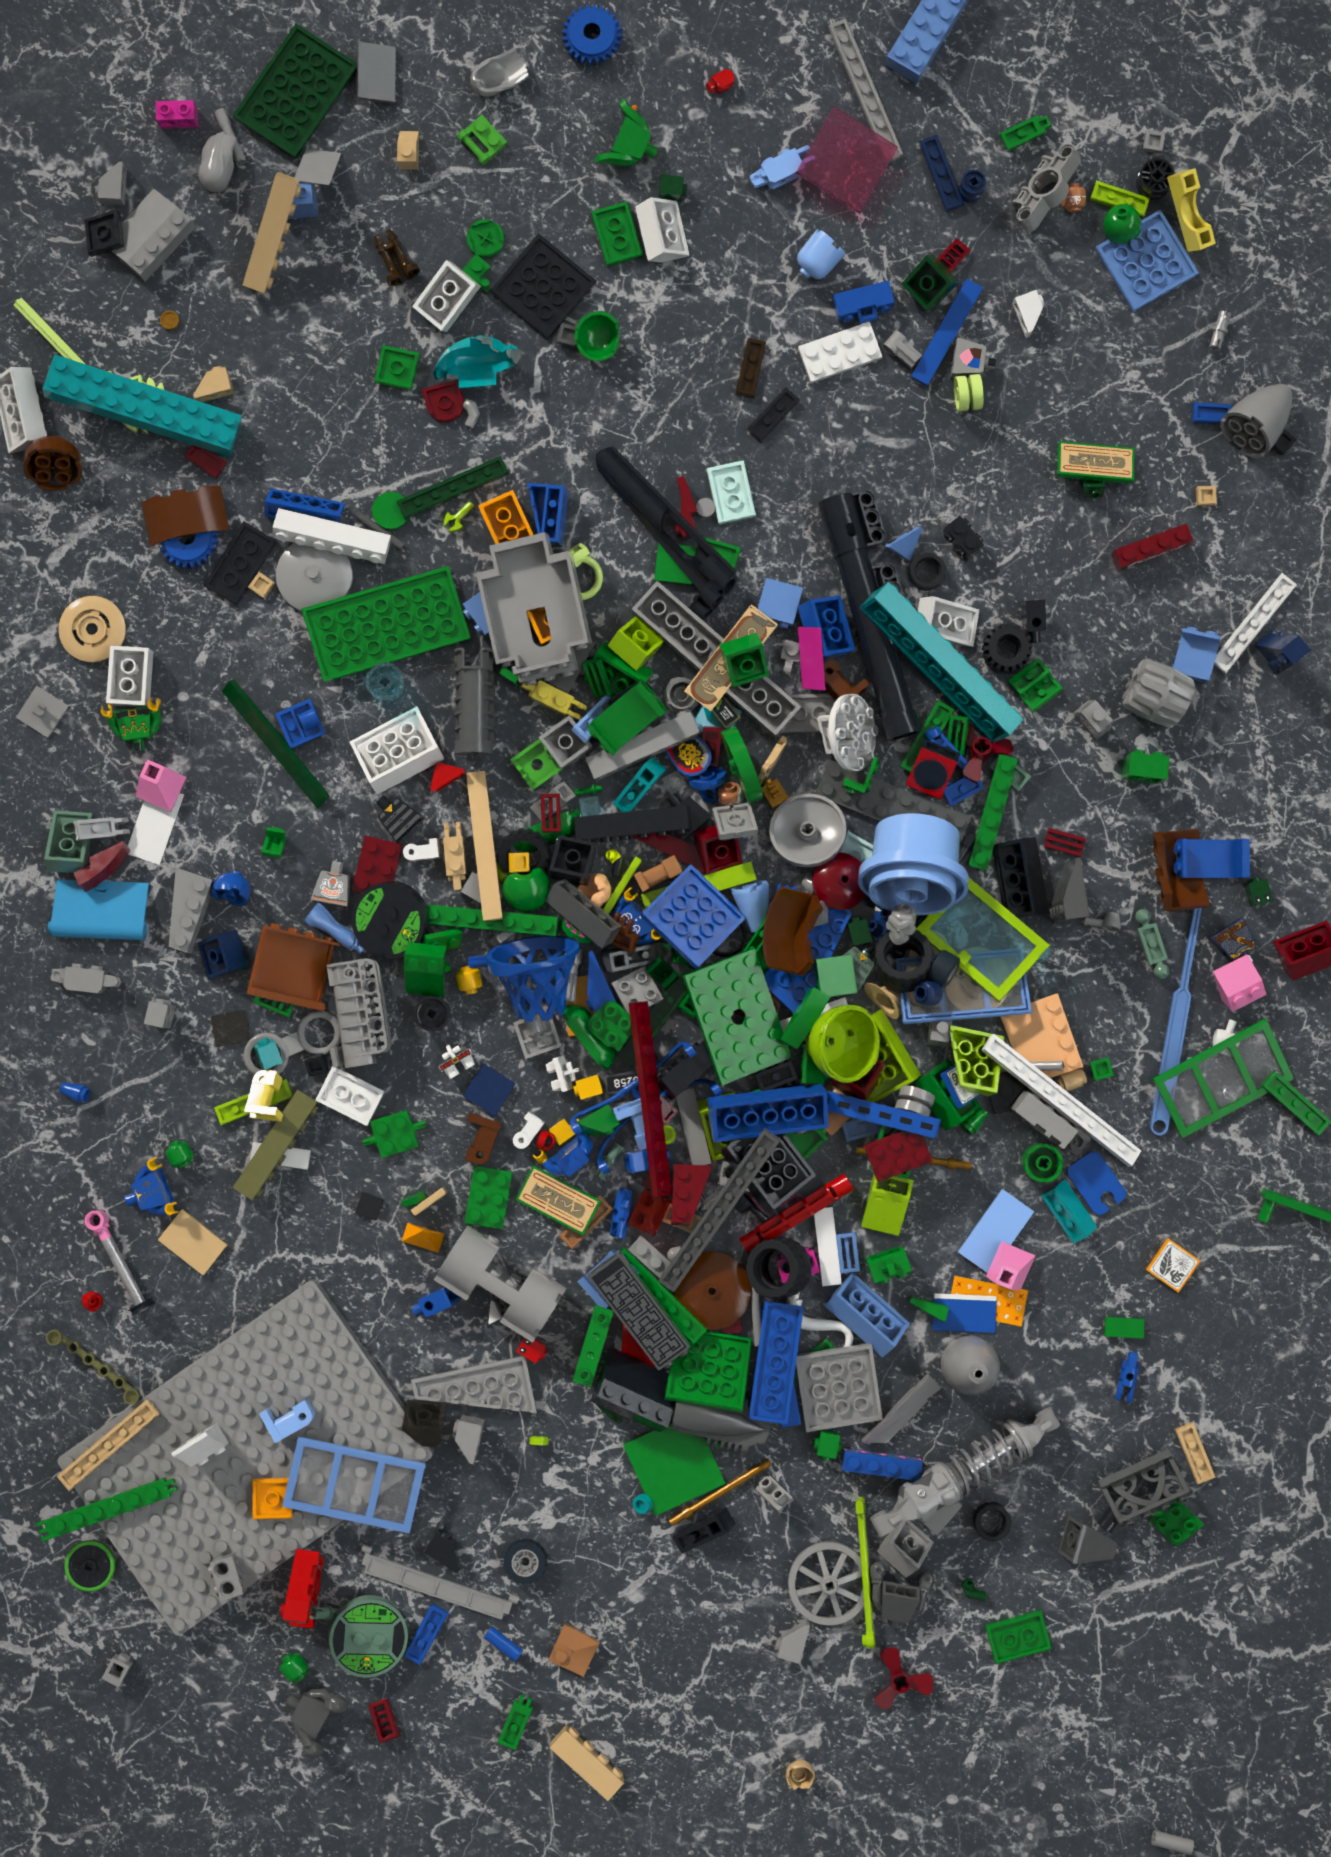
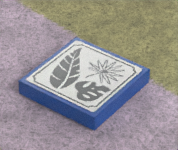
[940,1065,981,1109]

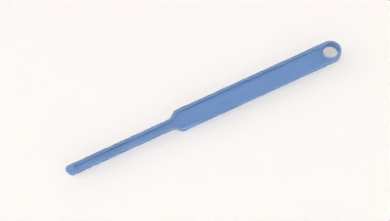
[1150,908,1202,1135]

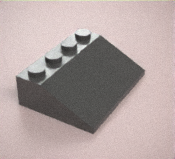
[1049,858,1089,924]

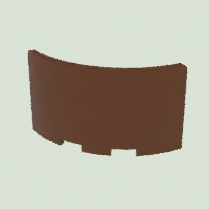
[141,486,229,546]
[1153,829,1210,911]
[763,887,823,976]

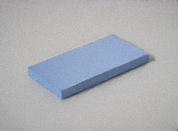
[958,1189,1034,1273]

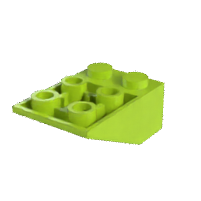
[861,1172,914,1236]

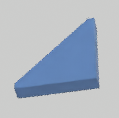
[885,527,922,561]

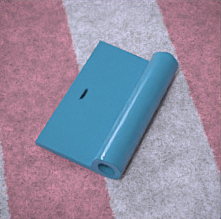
[48,879,149,941]

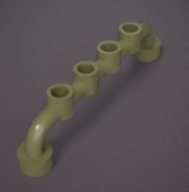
[46,1329,140,1405]

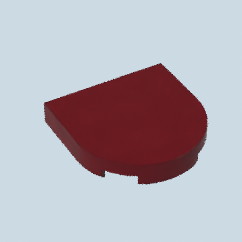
[422,379,464,423]

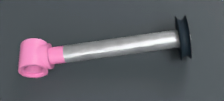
[85,1210,156,1316]

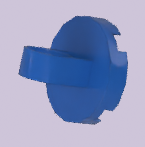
[688,766,727,803]

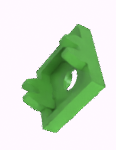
[510,739,564,791]

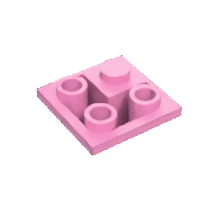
[136,759,187,812]
[986,1241,1036,1291]

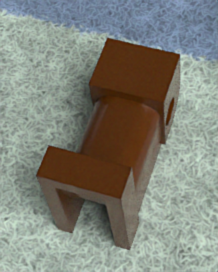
[824,657,869,702]
[465,1113,502,1164]

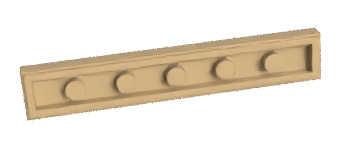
[57,1398,161,1491]

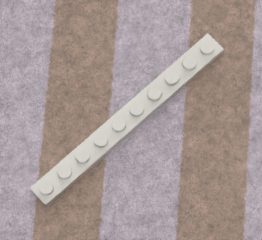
[981,1034,1141,1167]

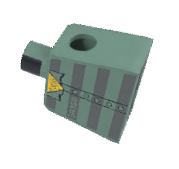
[843,943,875,991]

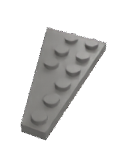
[411,1356,537,1413]

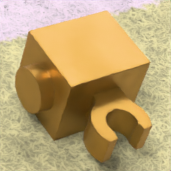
[761,778,789,809]

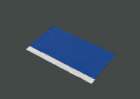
[932,1293,997,1333]

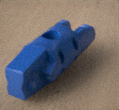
[610,1188,632,1239]
[1115,1351,1140,1403]

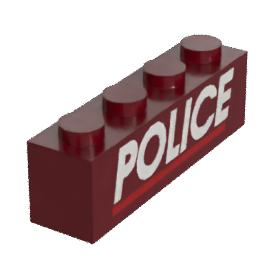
[1111,523,1193,571]

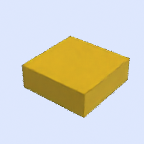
[509,852,530,873]
[549,1119,575,1146]

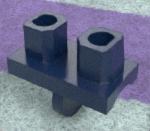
[868,908,892,941]

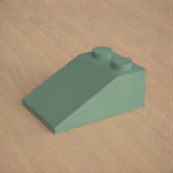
[44,810,93,873]

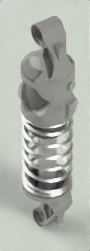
[870,1407,1060,1537]

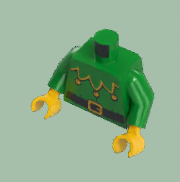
[101,698,162,752]

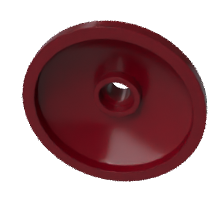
[812,852,866,910]

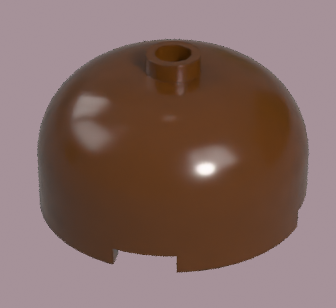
[23,436,83,491]

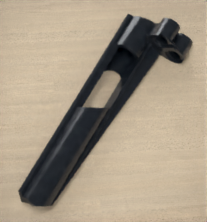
[596,446,737,620]

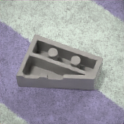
[1010,1090,1078,1149]

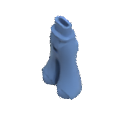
[303,902,364,954]

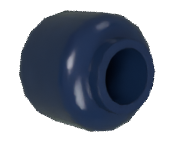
[914,981,943,1006]

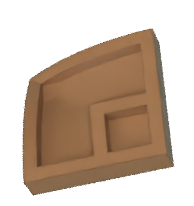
[548,1623,600,1677]

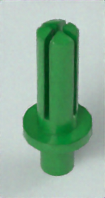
[574,784,603,796]

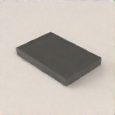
[357,41,396,104]

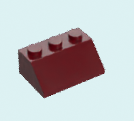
[1273,920,1331,981]

